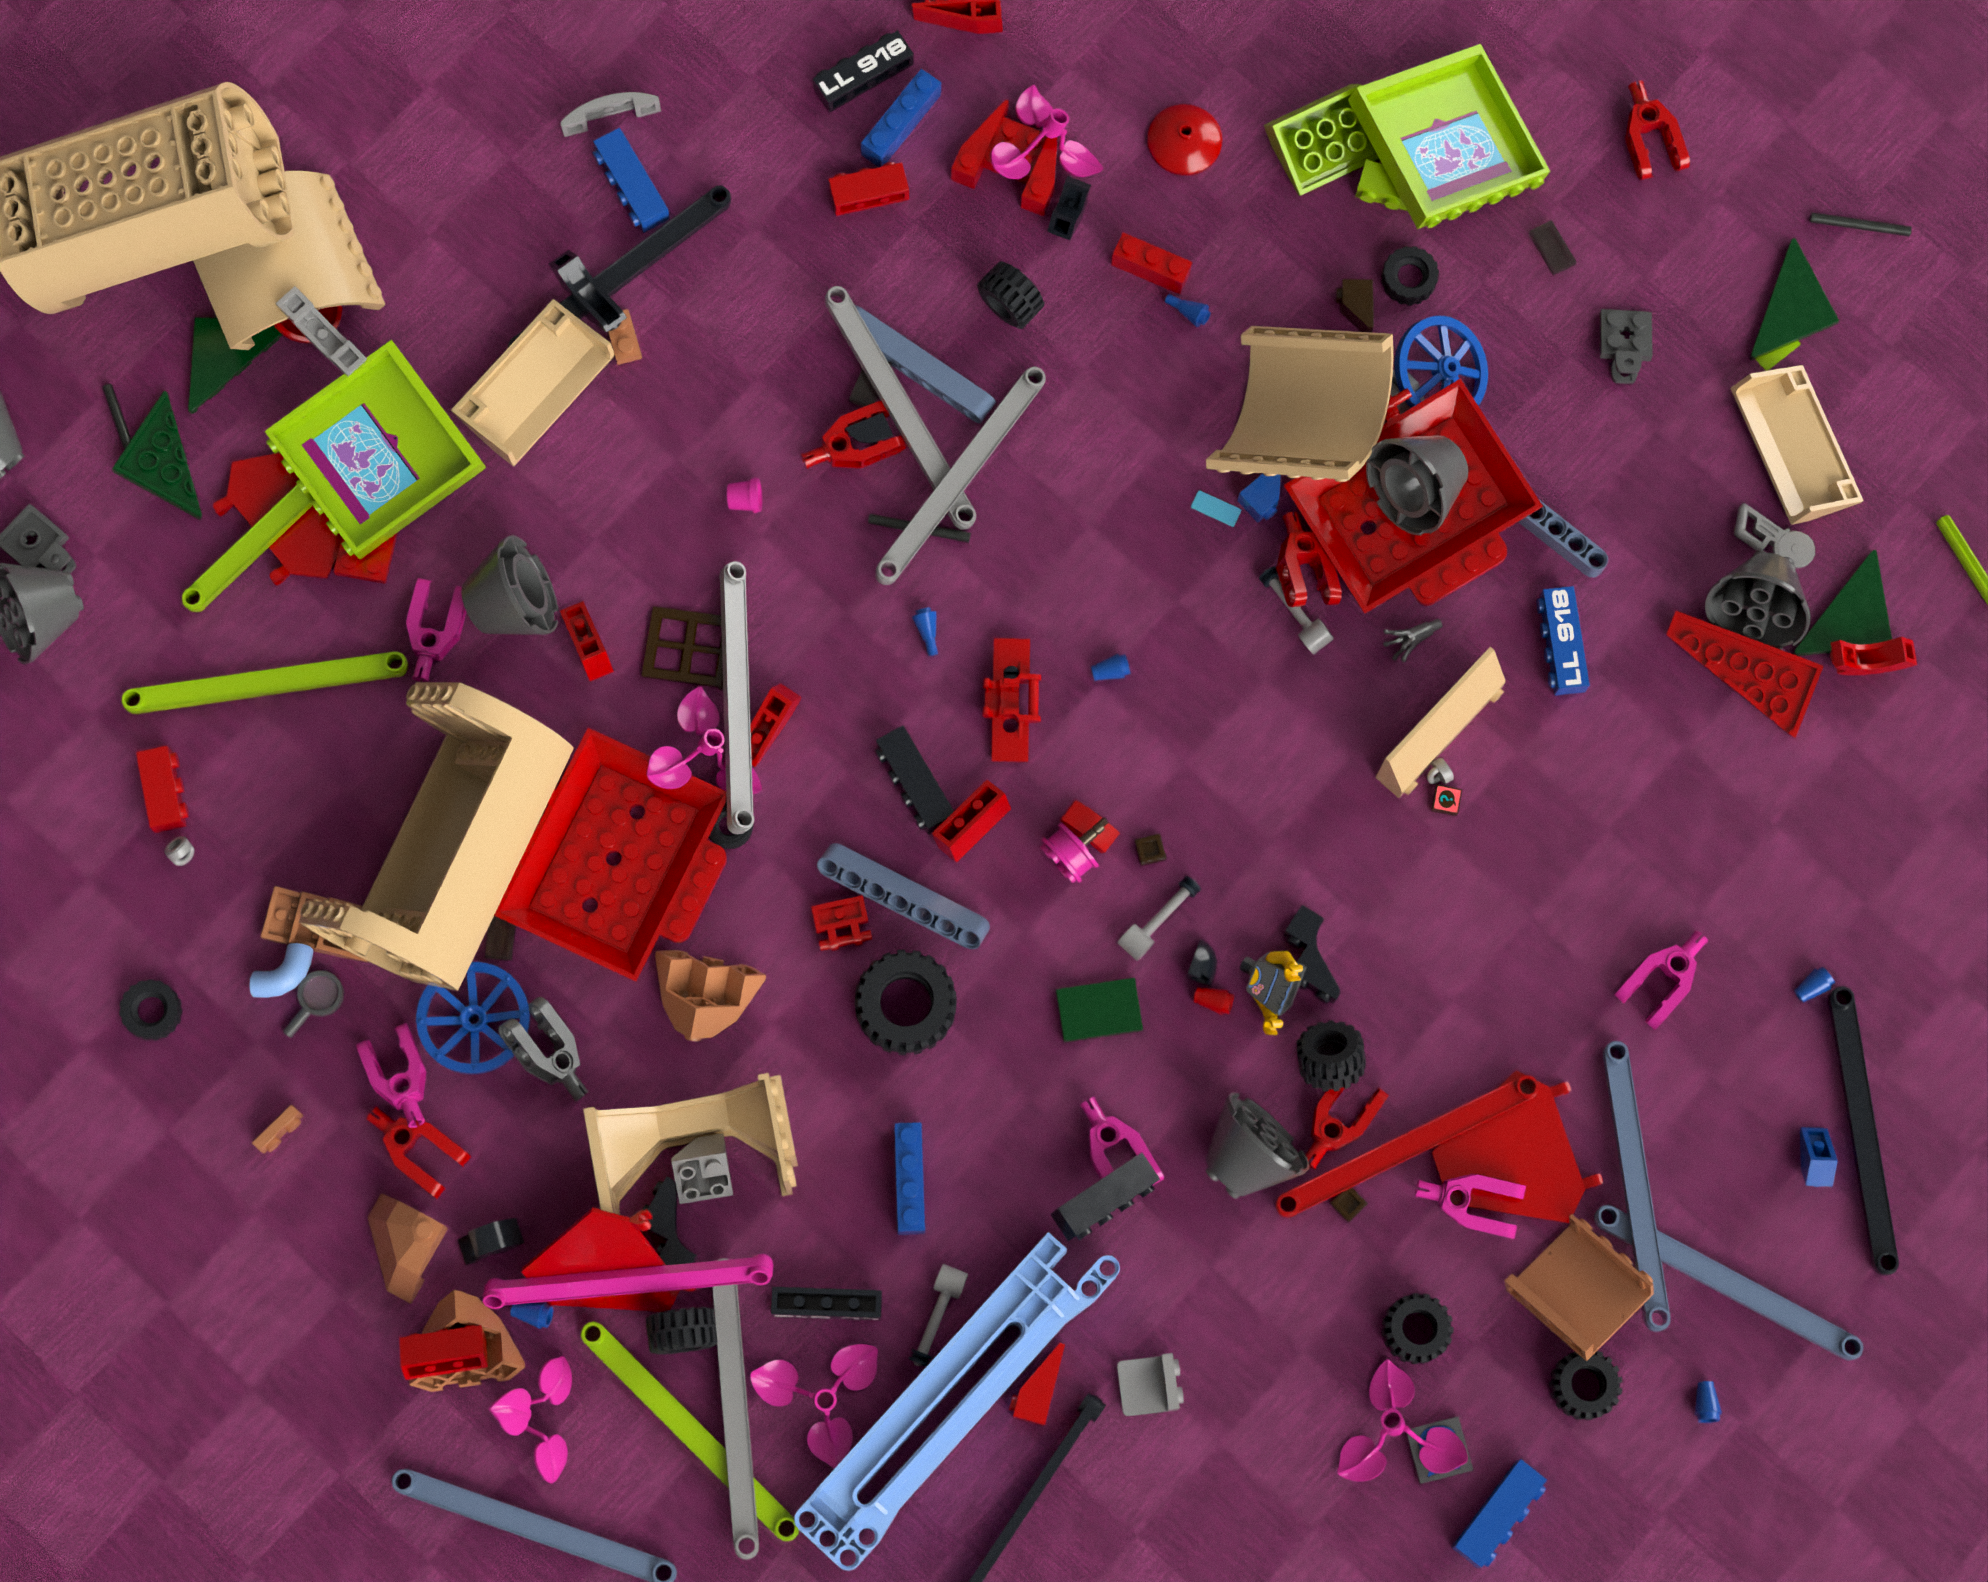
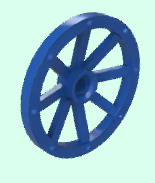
[1394,316,1488,408]
[416,962,530,1074]

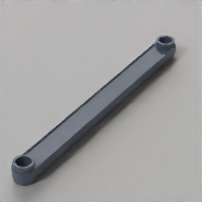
[1603,1041,1670,1332]
[1594,1205,1863,1360]
[392,1469,677,1582]

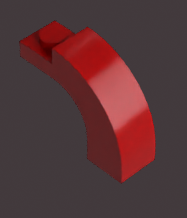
[1830,637,1917,676]

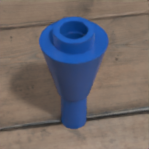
[1165,294,1211,328]
[912,607,938,656]

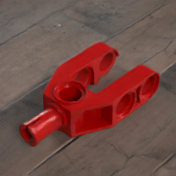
[1625,80,1690,180]
[800,401,907,469]
[1276,512,1342,607]
[1305,1087,1389,1170]
[366,1106,471,1199]

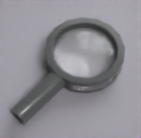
[283,970,344,1038]

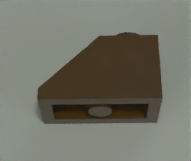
[1335,279,1374,333]

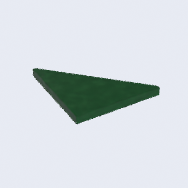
[1749,238,1839,361]
[188,317,283,414]
[112,390,202,520]
[1793,550,1892,656]

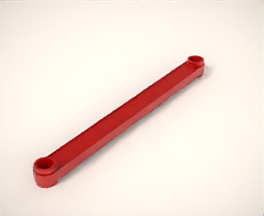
[1275,1075,1539,1218]

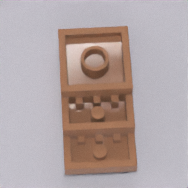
[260,886,368,962]

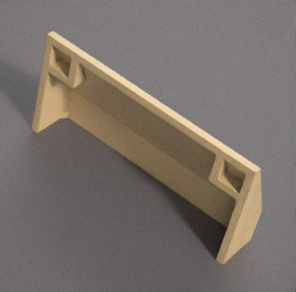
[451,299,615,467]
[1731,365,1864,525]
[1375,647,1506,798]

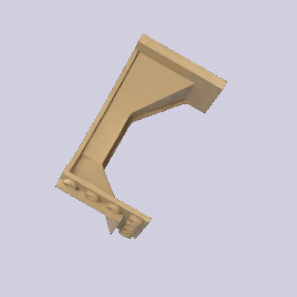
[583,1073,798,1215]

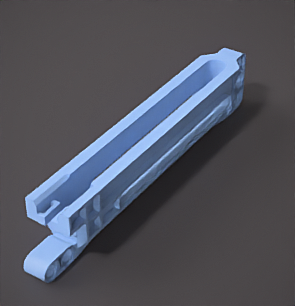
[794,1232,1120,1571]

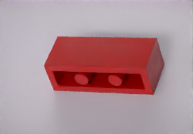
[828,162,909,216]
[1111,232,1193,295]
[136,745,189,833]
[932,780,1011,863]
[399,1325,488,1380]

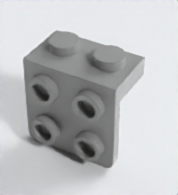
[1117,1353,1184,1416]

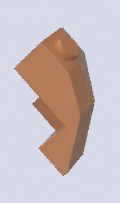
[655,950,766,1041]
[368,1193,448,1304]
[409,1290,525,1392]

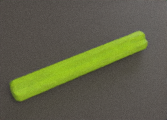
[1936,515,1988,605]

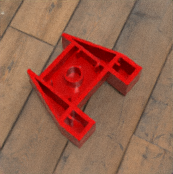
[912,0,1003,34]
[951,99,1058,217]

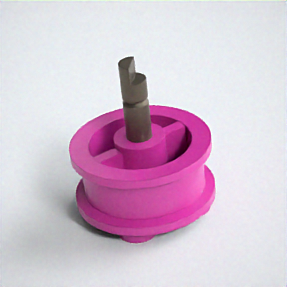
[1040,817,1108,884]

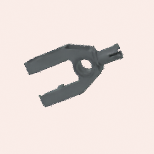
[498,997,589,1102]

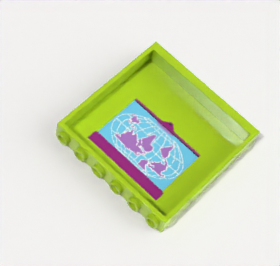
[1348,44,1550,229]
[265,340,486,559]

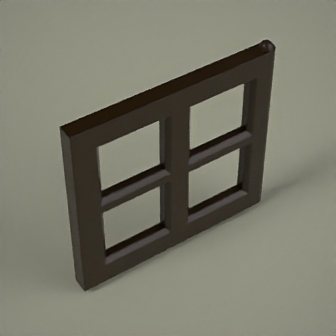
[642,606,723,690]

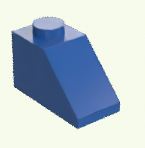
[1237,474,1281,523]
[1800,1127,1838,1187]

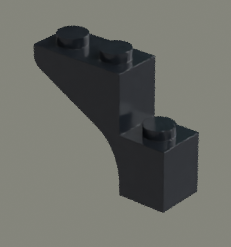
[548,250,627,333]
[1283,905,1340,1004]
[642,1176,698,1265]

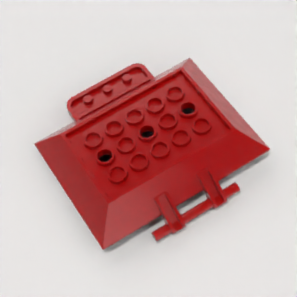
[1284,378,1543,614]
[494,728,727,982]

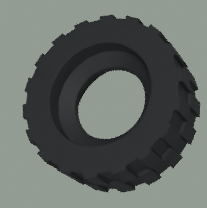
[1381,246,1439,306]
[119,979,183,1041]

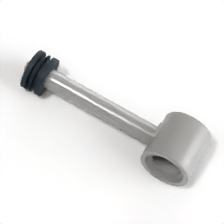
[1259,566,1334,655]
[1118,876,1201,961]
[908,1264,968,1367]

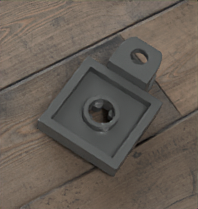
[1599,309,1652,384]
[0,504,76,574]

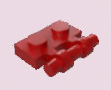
[811,895,873,951]

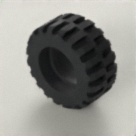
[854,949,957,1056]

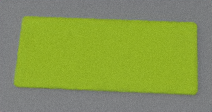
[1755,341,1801,371]

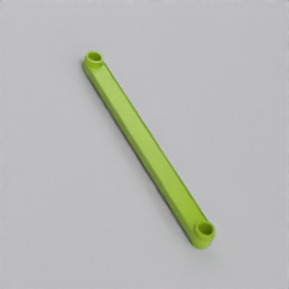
[182,485,315,612]
[122,652,409,714]
[581,1322,799,1542]

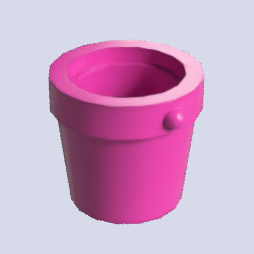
[727,477,762,513]

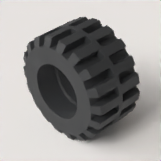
[977,261,1045,329]
[1296,1020,1366,1091]
[1381,1293,1454,1364]
[646,1307,718,1355]
[1549,1351,1623,1420]

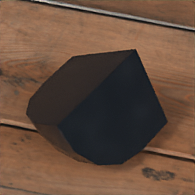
[845,413,893,444]
[1186,939,1218,987]

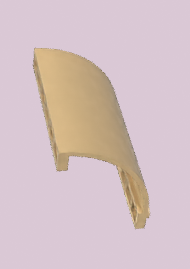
[193,171,386,350]
[1206,326,1393,482]

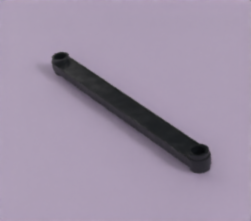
[508,185,731,348]
[1828,986,1899,1276]
[969,1392,1107,1582]

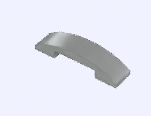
[561,92,661,137]
[276,286,367,377]

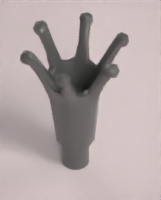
[1383,618,1442,662]

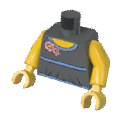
[1239,951,1307,1035]

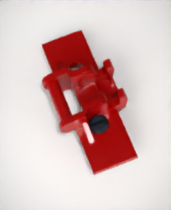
[982,638,1042,762]

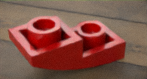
[1060,800,1120,853]

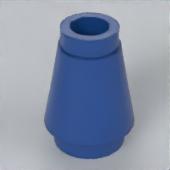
[1091,653,1131,681]
[1794,966,1835,1003]
[511,1302,553,1329]
[1694,1381,1722,1423]

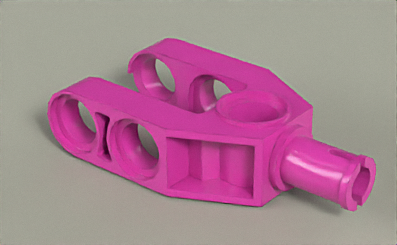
[406,578,467,682]
[1614,930,1708,1030]
[356,1023,427,1128]
[1080,1096,1164,1185]
[1415,1174,1526,1239]

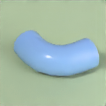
[250,943,314,998]

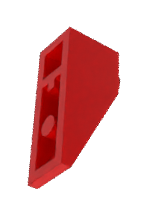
[560,601,614,682]
[750,683,802,767]
[1009,1343,1065,1426]

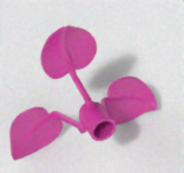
[991,85,1103,179]
[646,686,762,794]
[750,1344,878,1469]
[488,1356,572,1484]
[1337,1359,1468,1482]

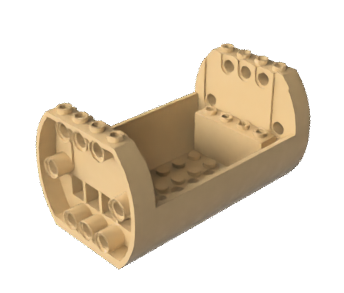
[0,82,295,314]
[298,682,574,990]

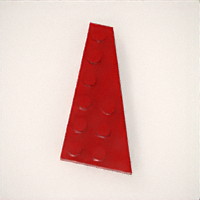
[1666,611,1824,739]

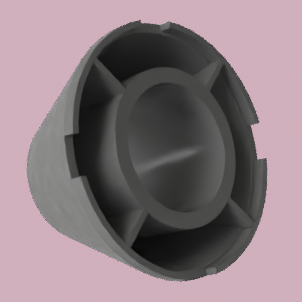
[1366,435,1468,535]
[461,535,558,635]

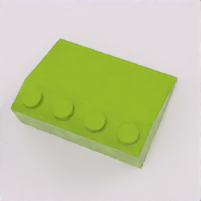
[1263,84,1379,196]

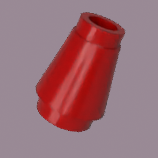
[1193,987,1235,1015]

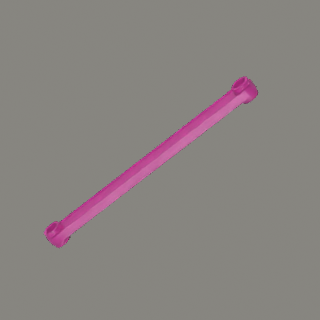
[482,1254,773,1309]

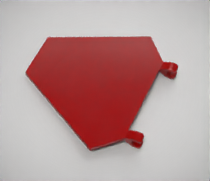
[213,453,342,586]
[1432,1070,1603,1223]
[521,1208,696,1312]

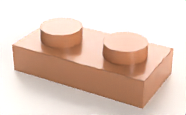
[608,309,642,365]
[252,1104,303,1154]

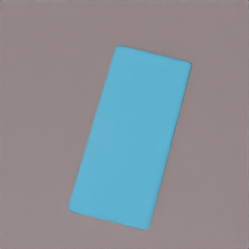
[1191,490,1241,527]

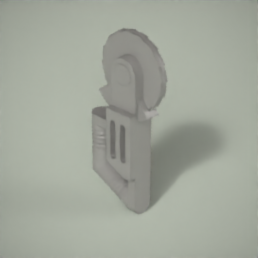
[1734,503,1815,568]

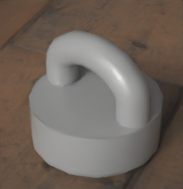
[1427,758,1454,784]
[164,836,195,866]

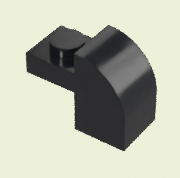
[1047,176,1091,241]
[457,1218,524,1265]

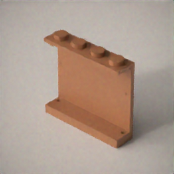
[1504,1214,1654,1361]

